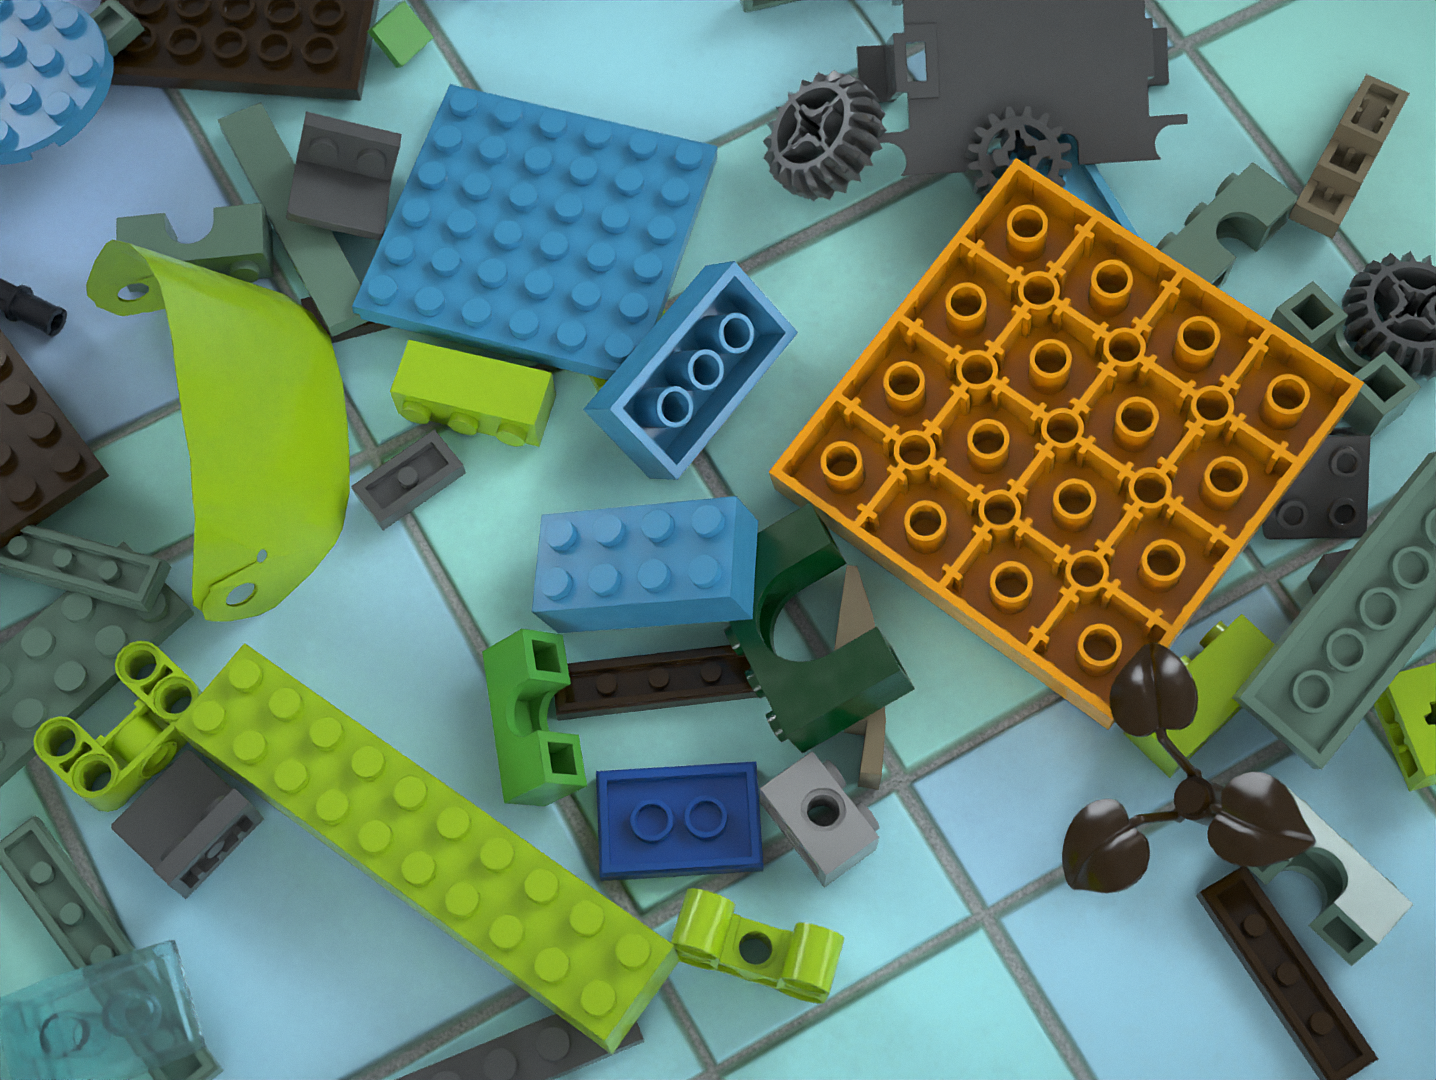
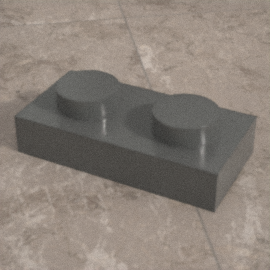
[351,429,466,531]

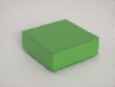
[367,0,434,68]

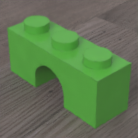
[482,628,587,806]

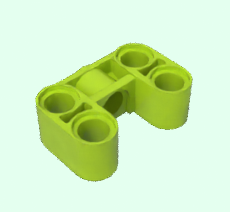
[33,641,202,812]
[670,888,845,1004]

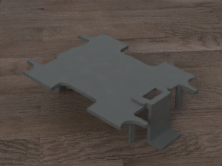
[856,0,1188,176]

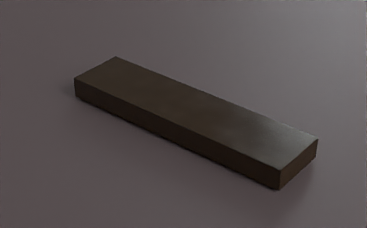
[554,645,766,721]
[1196,866,1379,1080]

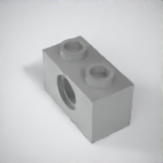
[760,751,880,888]

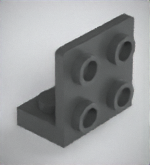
[286,112,402,240]
[1262,427,1370,540]
[111,750,264,899]

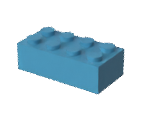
[583,261,798,480]
[532,496,758,633]

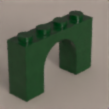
[724,502,915,754]

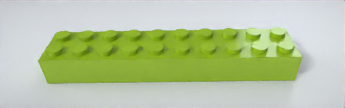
[174,643,679,1054]

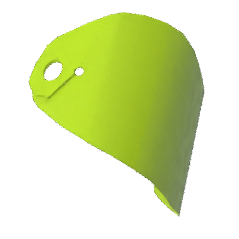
[86,239,350,622]

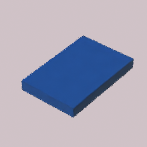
[596,761,764,881]

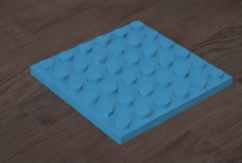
[352,84,718,380]

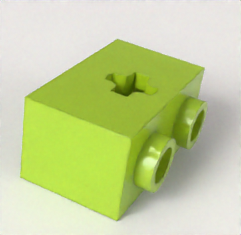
[1373,663,1436,792]

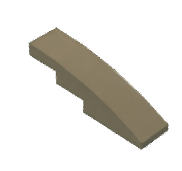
[1288,74,1410,239]
[834,565,886,790]

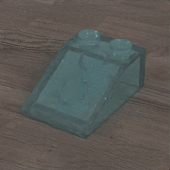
[0,939,207,1080]

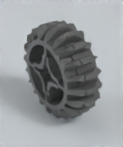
[763,70,887,201]
[1341,251,1436,381]

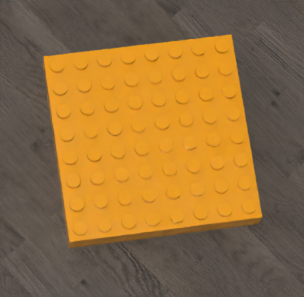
[769,158,1364,730]

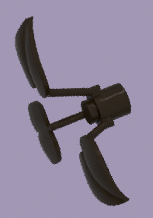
[1062,642,1316,894]

